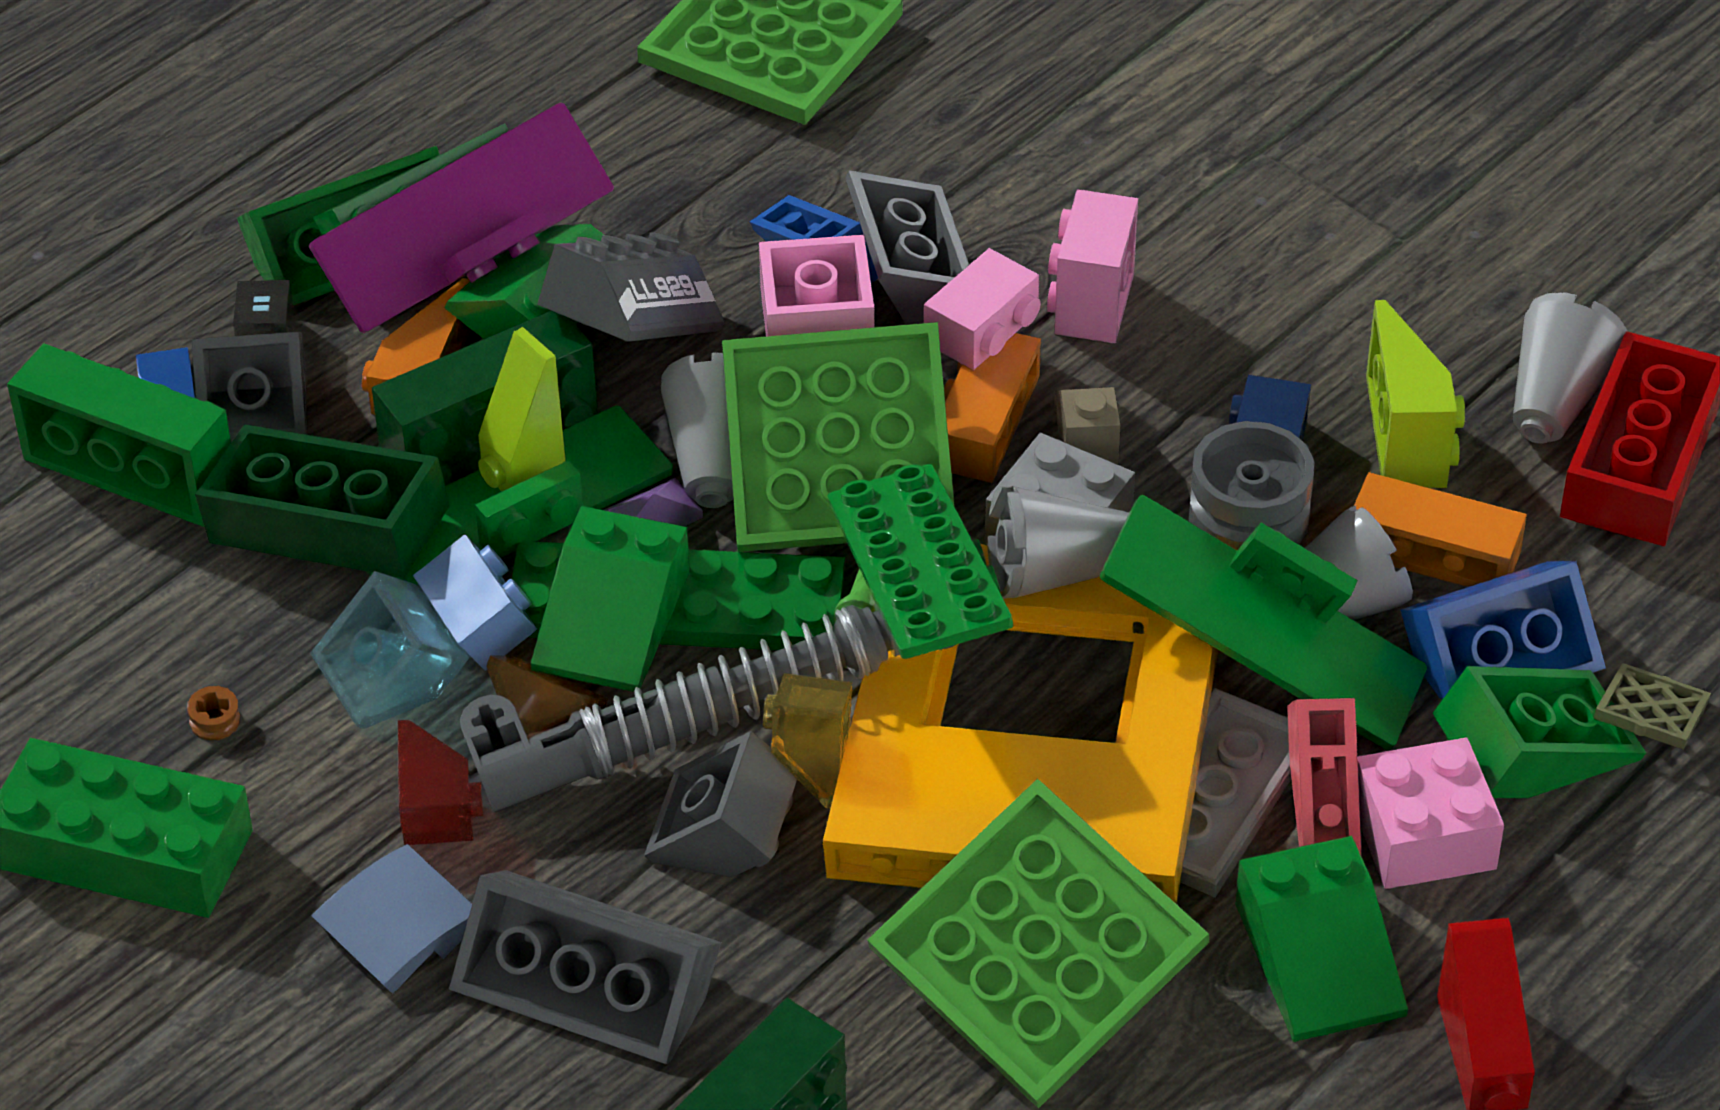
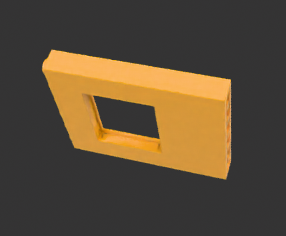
[823,544,1218,904]

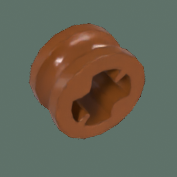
[187,686,240,740]

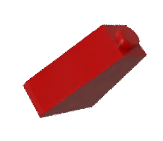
[1437,918,1535,1110]

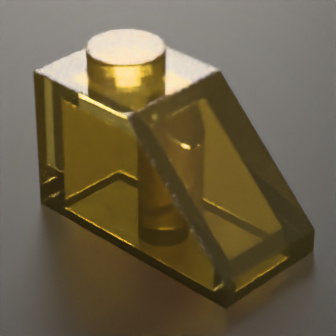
[763,673,852,809]

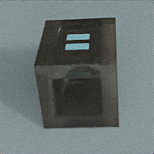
[233,280,295,336]

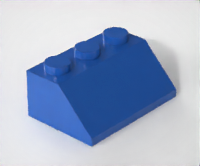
[1400,561,1606,701]

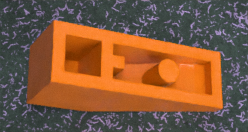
[362,278,472,415]

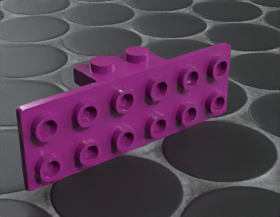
[309,103,614,333]

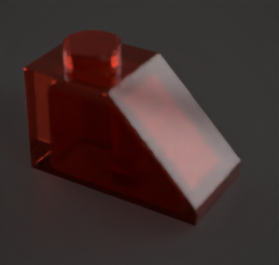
[397,720,484,845]

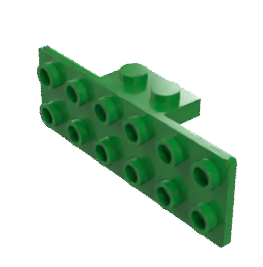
[365,406,673,607]
[827,464,1014,659]
[1100,495,1427,750]

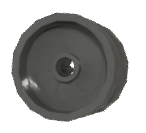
[1189,421,1314,550]

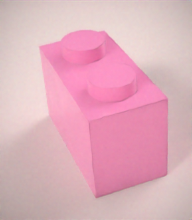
[924,248,1041,370]

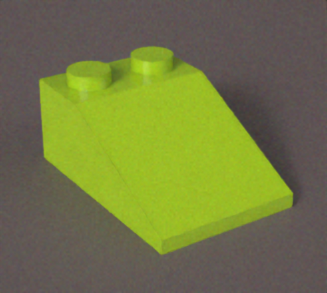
[1366,300,1465,488]

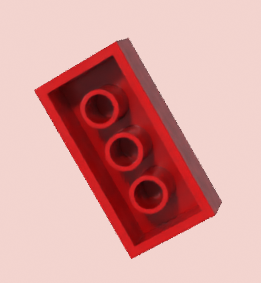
[1559,331,1720,547]

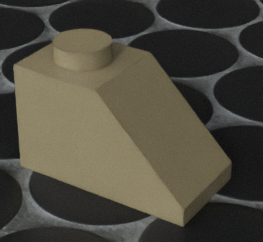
[1054,387,1120,465]

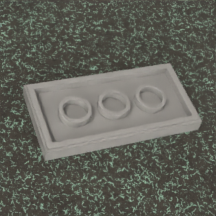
[1180,688,1291,897]

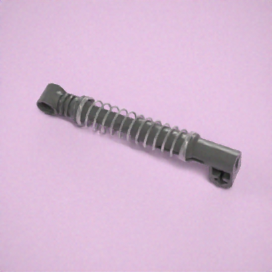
[460,603,957,813]

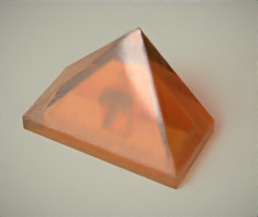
[486,655,608,735]

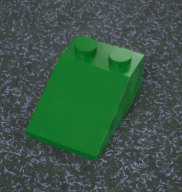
[531,506,690,692]
[1432,666,1646,798]
[1235,836,1408,1042]

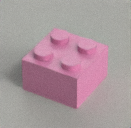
[1047,189,1138,343]
[759,235,874,337]
[1357,737,1504,889]

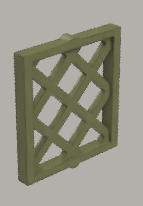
[1593,663,1711,750]

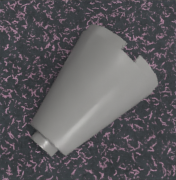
[1513,293,1628,444]
[661,353,734,508]
[988,486,1129,598]
[1305,505,1413,620]

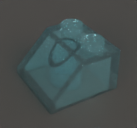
[310,571,470,729]

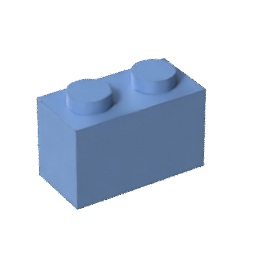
[413,535,537,671]

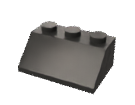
[845,170,969,325]

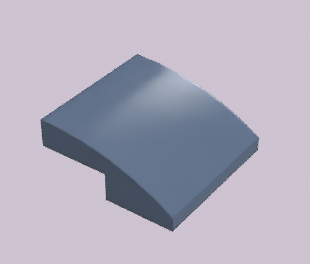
[311,844,472,994]

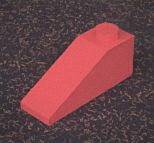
[1287,698,1361,855]

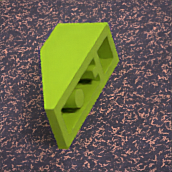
[478,327,565,491]

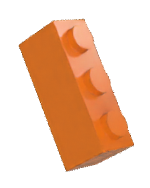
[944,333,1041,483]
[1354,472,1527,587]

